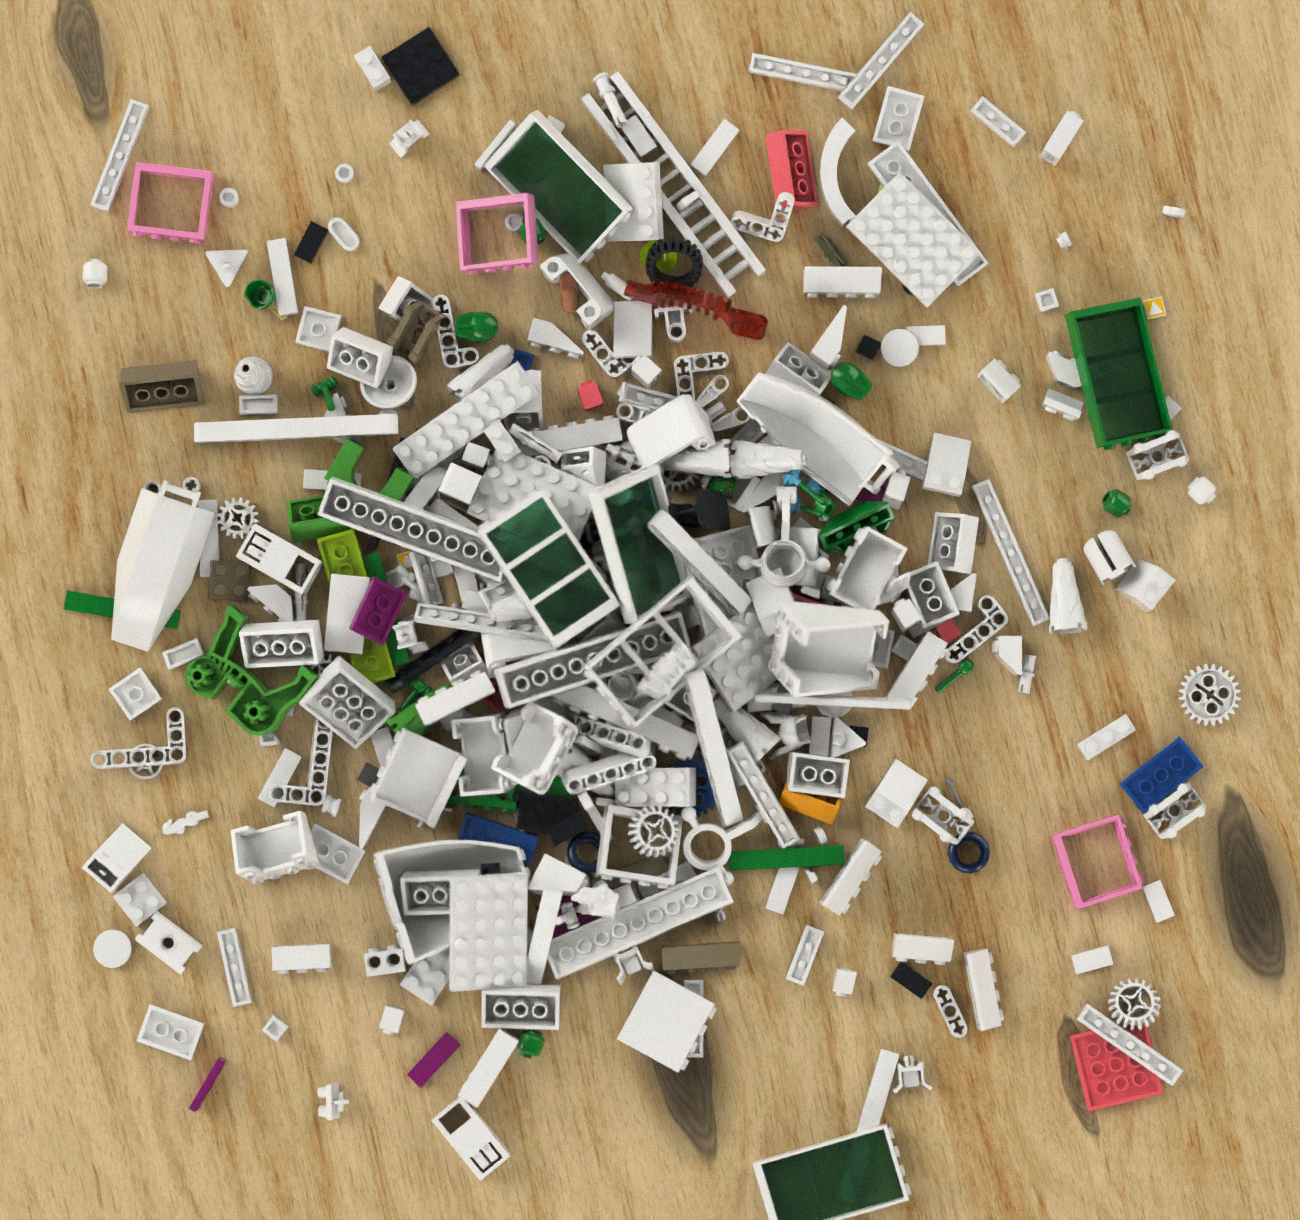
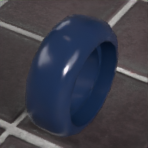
[566,832,609,874]
[947,832,990,874]

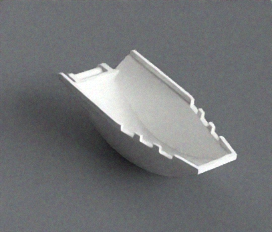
[737,372,899,505]
[111,480,215,652]

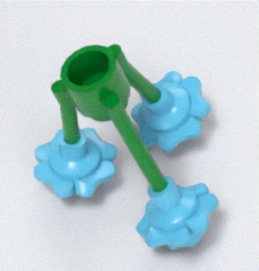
[783,469,835,518]

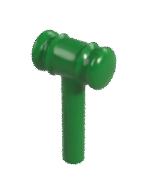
[311,376,338,411]
[935,659,974,694]
[396,678,433,713]

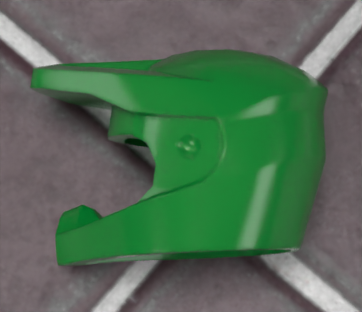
[455,312,498,343]
[831,362,872,400]

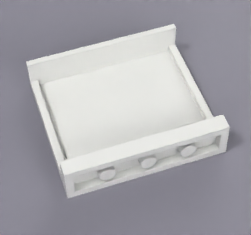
[368,727,467,828]
[617,970,717,1072]

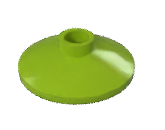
[639,240,678,274]

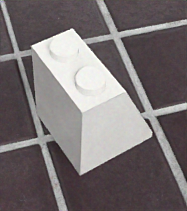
[504,370,544,431]
[1115,558,1175,612]
[528,854,591,896]

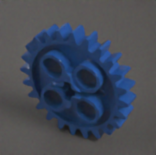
[668,757,715,818]

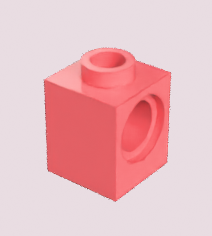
[578,380,603,411]

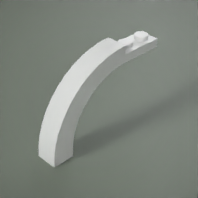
[819,118,856,228]

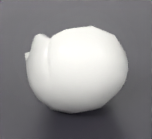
[608,672,638,702]

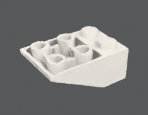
[561,446,606,487]
[82,823,152,893]

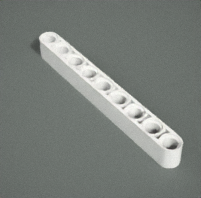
[683,668,743,828]

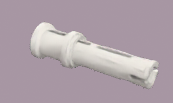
[593,72,628,128]

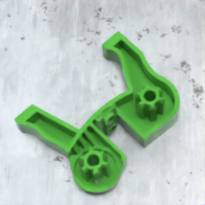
[185,605,320,735]

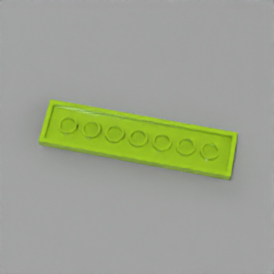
[316,529,396,683]

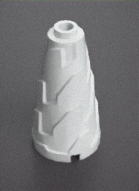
[446,344,514,402]
[234,357,273,395]
[661,439,733,478]
[730,441,808,479]
[1049,558,1088,634]
[489,576,567,622]
[713,695,781,763]
[556,743,615,798]

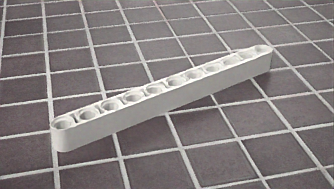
[194,414,399,443]

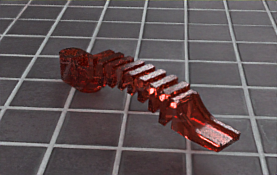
[624,280,768,340]

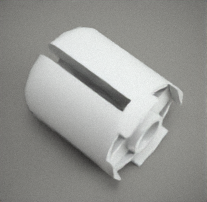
[1083,530,1136,585]

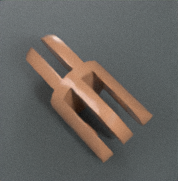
[559,272,580,313]

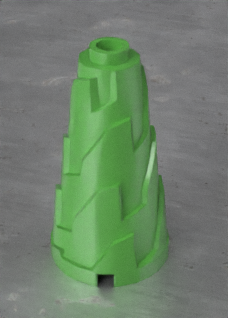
[385,684,452,736]

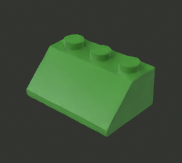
[287,495,349,543]

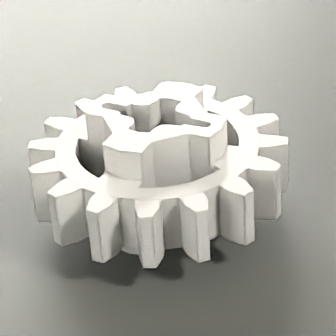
[217,497,259,539]

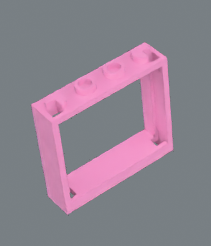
[127,162,214,244]
[456,193,538,275]
[1051,814,1144,909]

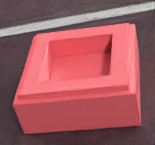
[935,619,962,643]

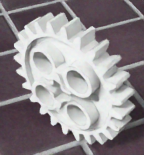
[1178,664,1241,726]

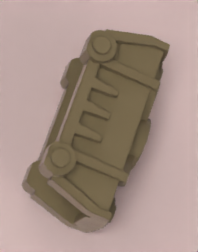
[387,301,444,365]

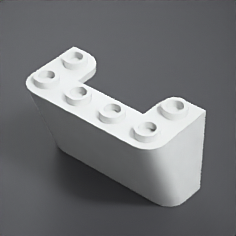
[540,253,614,330]
[826,526,908,610]
[451,712,518,796]
[231,811,319,884]

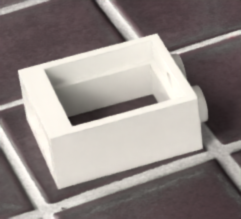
[1039,110,1084,166]

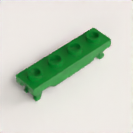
[445,786,519,812]

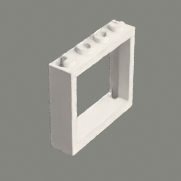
[596,805,683,889]

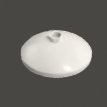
[360,355,417,409]

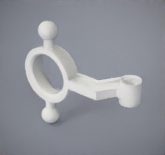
[738,486,830,587]
[681,804,768,886]

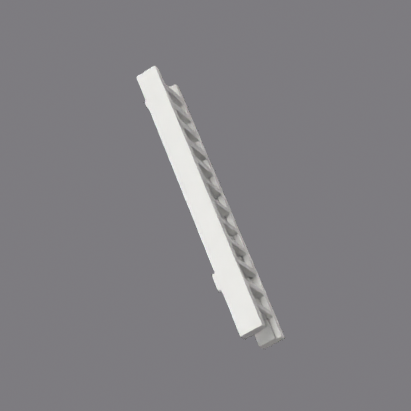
[581,72,766,300]

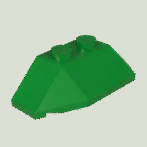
[818,501,895,554]

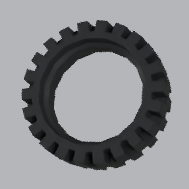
[646,236,703,292]

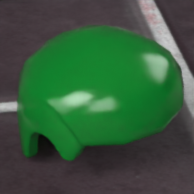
[244,279,275,310]

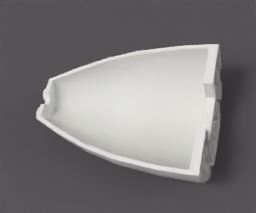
[373,840,531,964]

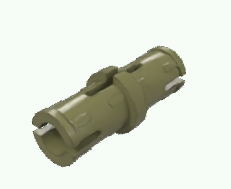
[814,232,846,267]

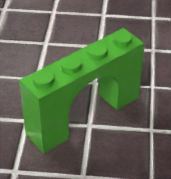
[324,438,416,502]

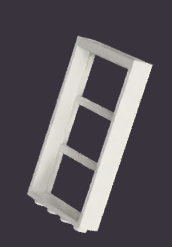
[583,576,741,728]

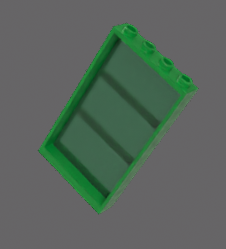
[1064,297,1173,451]

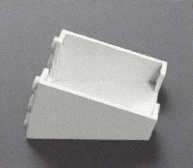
[768,601,889,697]

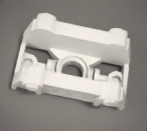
[1126,430,1190,480]
[638,643,695,699]
[1143,782,1207,839]
[912,786,975,844]

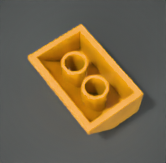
[779,779,842,825]

